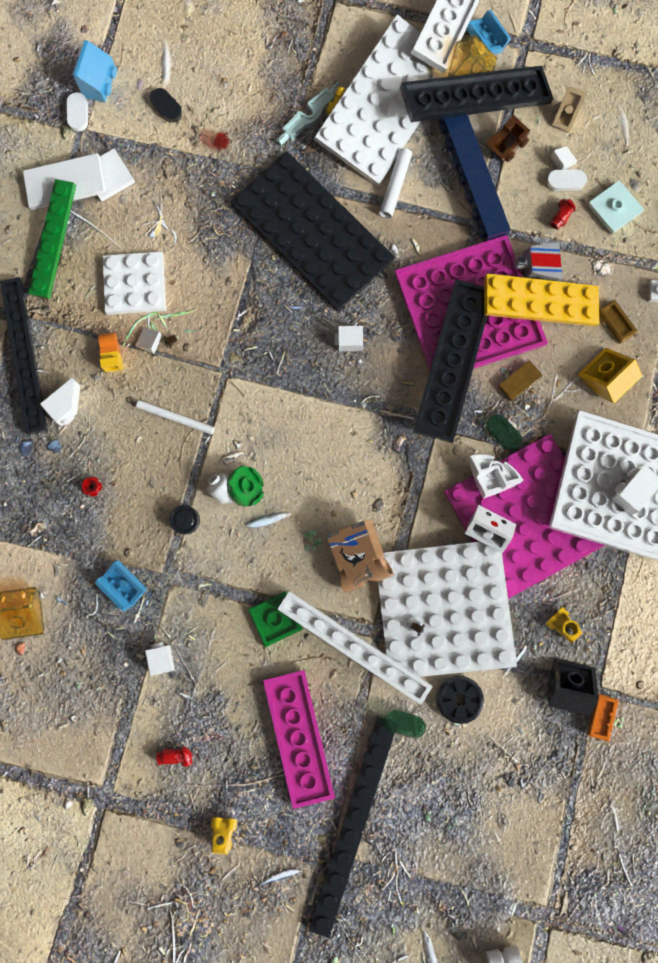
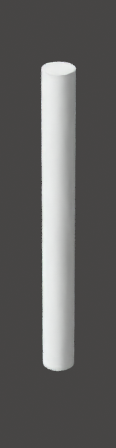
[136,400,215,435]

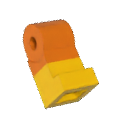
[98,332,123,373]

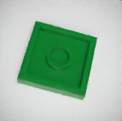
[248,591,303,647]

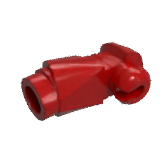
[550,199,576,230]
[156,746,193,767]

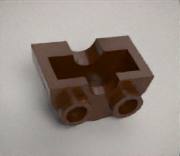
[486,115,531,163]

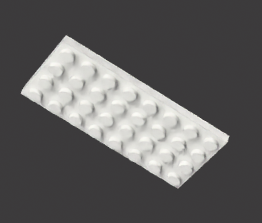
[314,15,459,186]

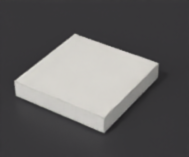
[98,149,135,201]

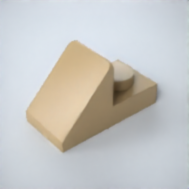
[552,85,587,132]

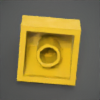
[578,348,642,403]

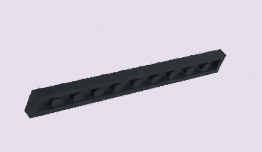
[309,716,398,938]

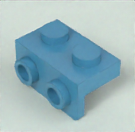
[466,10,511,57]
[94,560,147,612]

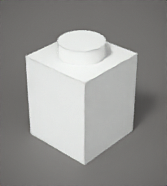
[334,326,363,352]
[146,642,175,676]

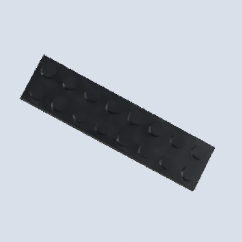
[399,65,554,123]
[413,279,487,444]

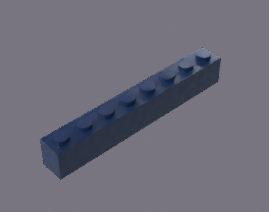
[439,115,511,242]

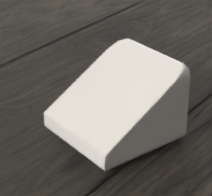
[550,146,578,170]
[135,328,162,354]

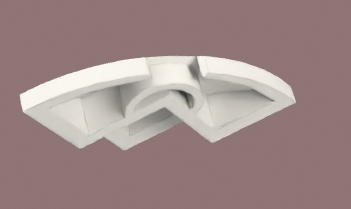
[469,454,523,498]

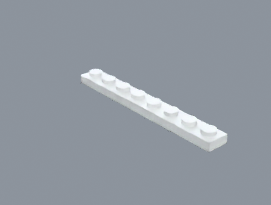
[278,591,433,705]

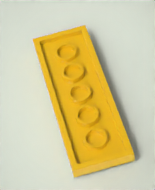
[484,274,599,327]

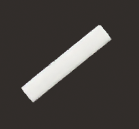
[379,148,412,218]

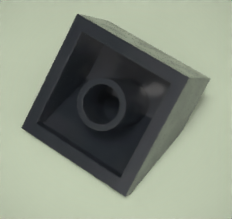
[547,658,599,716]

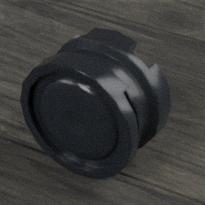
[169,505,200,535]

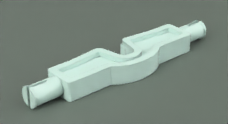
[276,82,342,146]

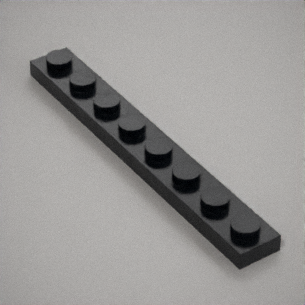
[0,277,48,435]

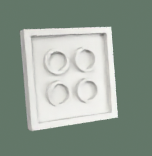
[103,252,166,315]

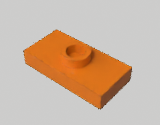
[587,694,619,742]

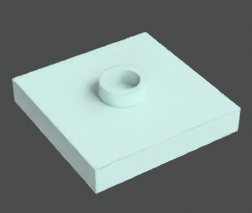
[588,180,644,234]

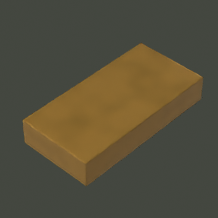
[599,300,638,344]
[498,360,542,401]

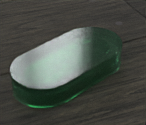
[486,415,522,450]
[384,710,426,739]

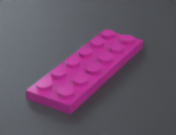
[263,670,335,809]

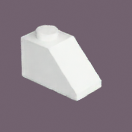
[41,378,80,426]

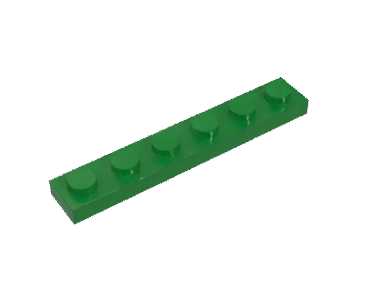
[28,179,77,299]

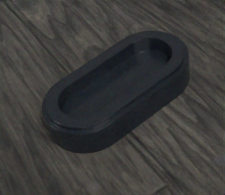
[150,88,182,123]

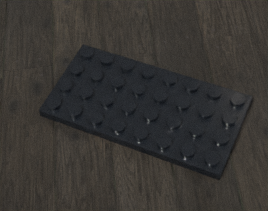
[230,151,395,312]

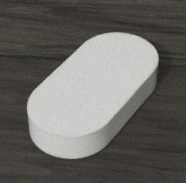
[67,92,88,132]
[547,169,587,191]

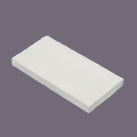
[23,153,106,210]

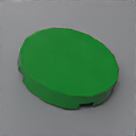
[227,466,264,507]

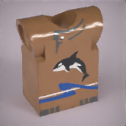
[326,519,394,593]

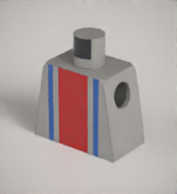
[514,243,563,282]

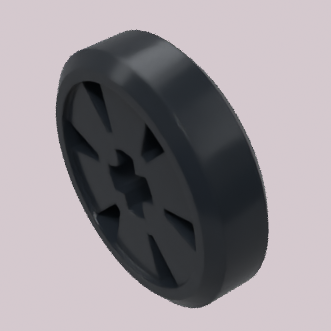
[436,676,484,724]

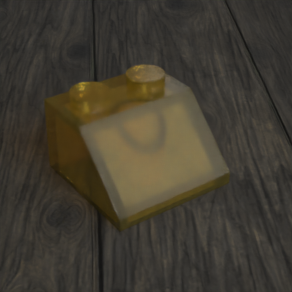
[448,35,497,77]
[0,587,44,640]

